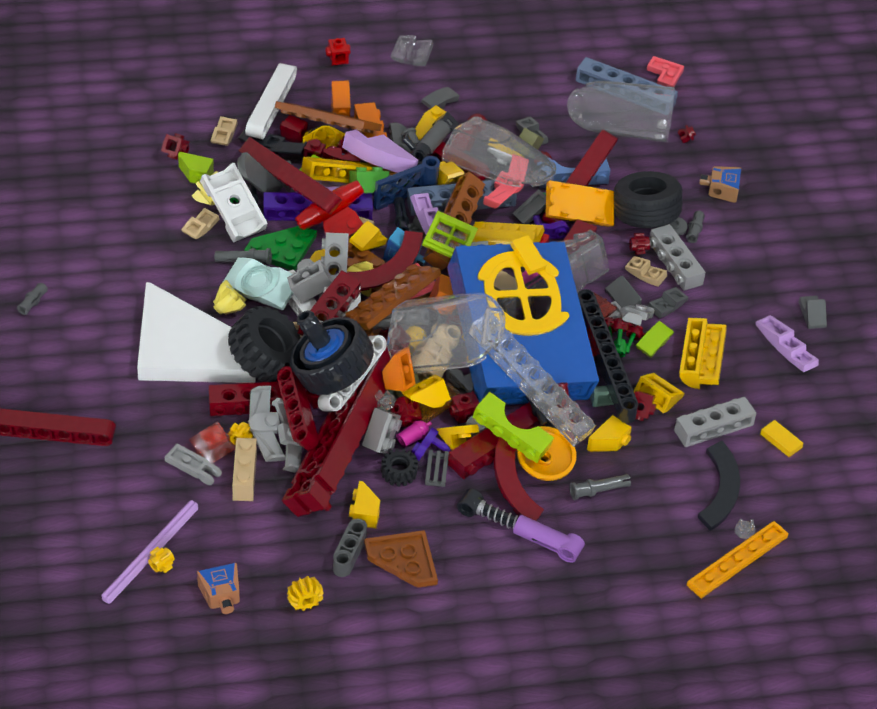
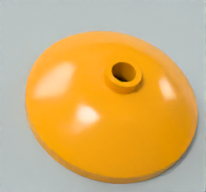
[517,426,576,481]

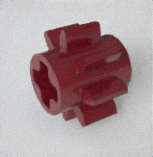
[629,233,650,255]

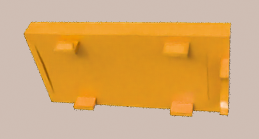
[546,180,614,227]

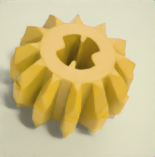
[287,576,324,611]

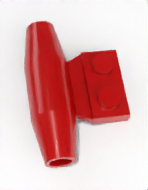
[295,180,364,236]

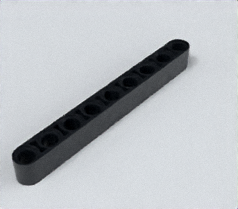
[578,289,638,423]

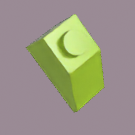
[178,152,214,184]

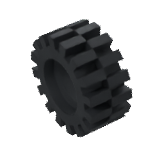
[381,448,418,487]

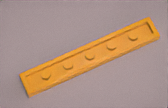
[687,521,789,599]

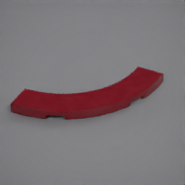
[347,231,423,291]
[494,437,544,521]

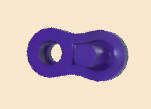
[533,215,569,239]
[411,427,451,461]

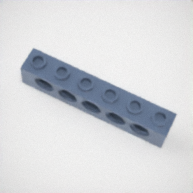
[576,57,678,116]
[407,180,517,216]

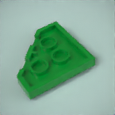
[244,226,317,271]

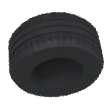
[614,171,682,228]

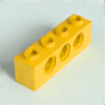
[301,157,374,183]

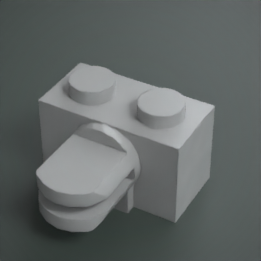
[287,259,333,303]

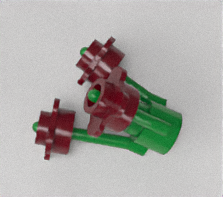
[604,317,645,358]

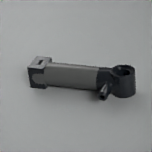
[402,111,459,165]

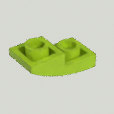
[636,321,674,358]

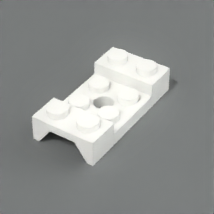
[200,163,268,243]

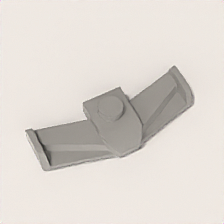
[619,304,655,326]
[248,386,286,462]
[272,398,302,473]

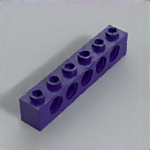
[264,192,373,221]

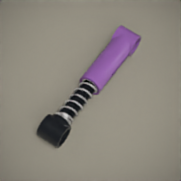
[457,488,585,563]

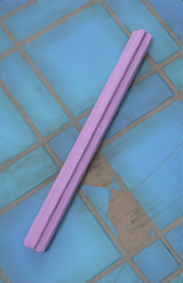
[101,500,198,604]

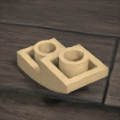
[625,256,667,287]

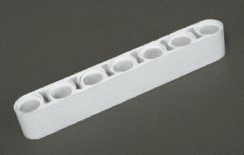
[245,63,297,139]

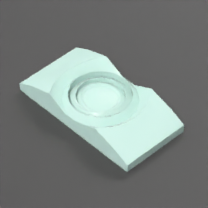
[222,258,293,310]

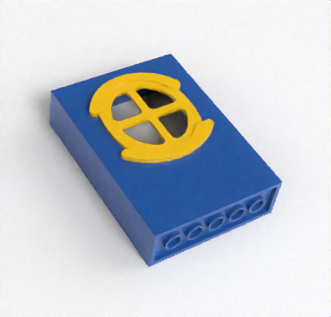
[447,241,599,405]

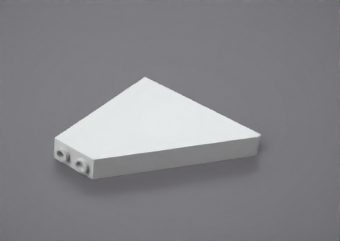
[137,282,256,383]

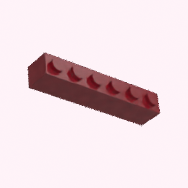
[448,398,554,479]

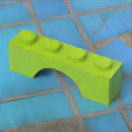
[473,392,554,463]

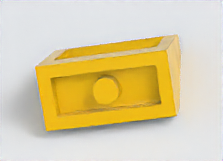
[633,373,685,413]

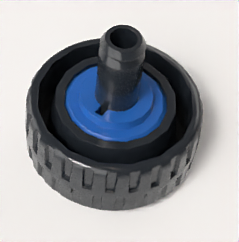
[290,310,374,395]

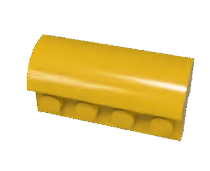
[465,222,545,245]
[679,318,727,389]

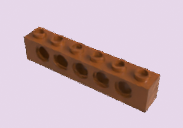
[423,172,485,271]

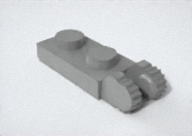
[165,444,222,486]

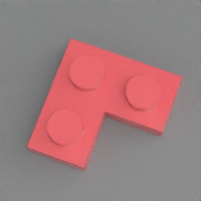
[647,56,684,89]

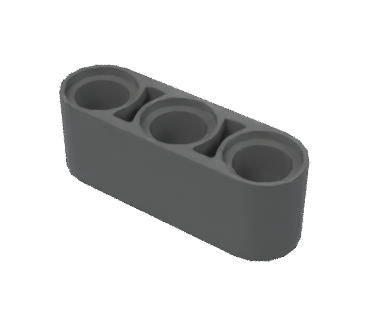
[333,519,367,577]

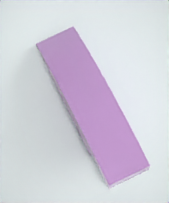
[342,130,418,176]

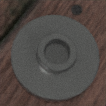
[670,217,687,236]

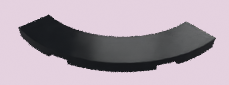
[698,440,740,531]

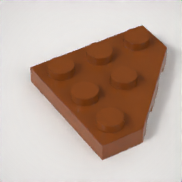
[364,530,438,588]

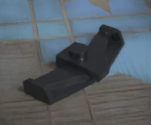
[238,128,307,157]

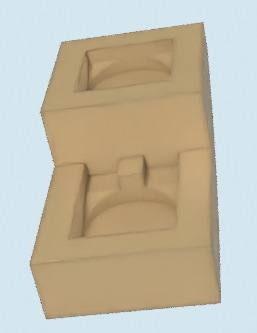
[211,116,238,146]
[181,208,220,239]

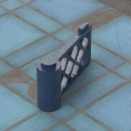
[373,156,440,210]

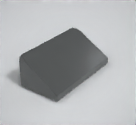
[605,275,642,308]

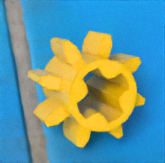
[228,422,253,446]
[148,547,175,573]

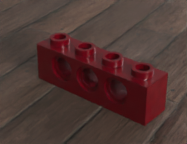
[298,270,361,336]
[209,382,282,416]

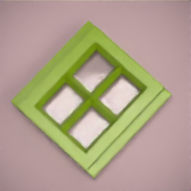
[422,211,478,258]

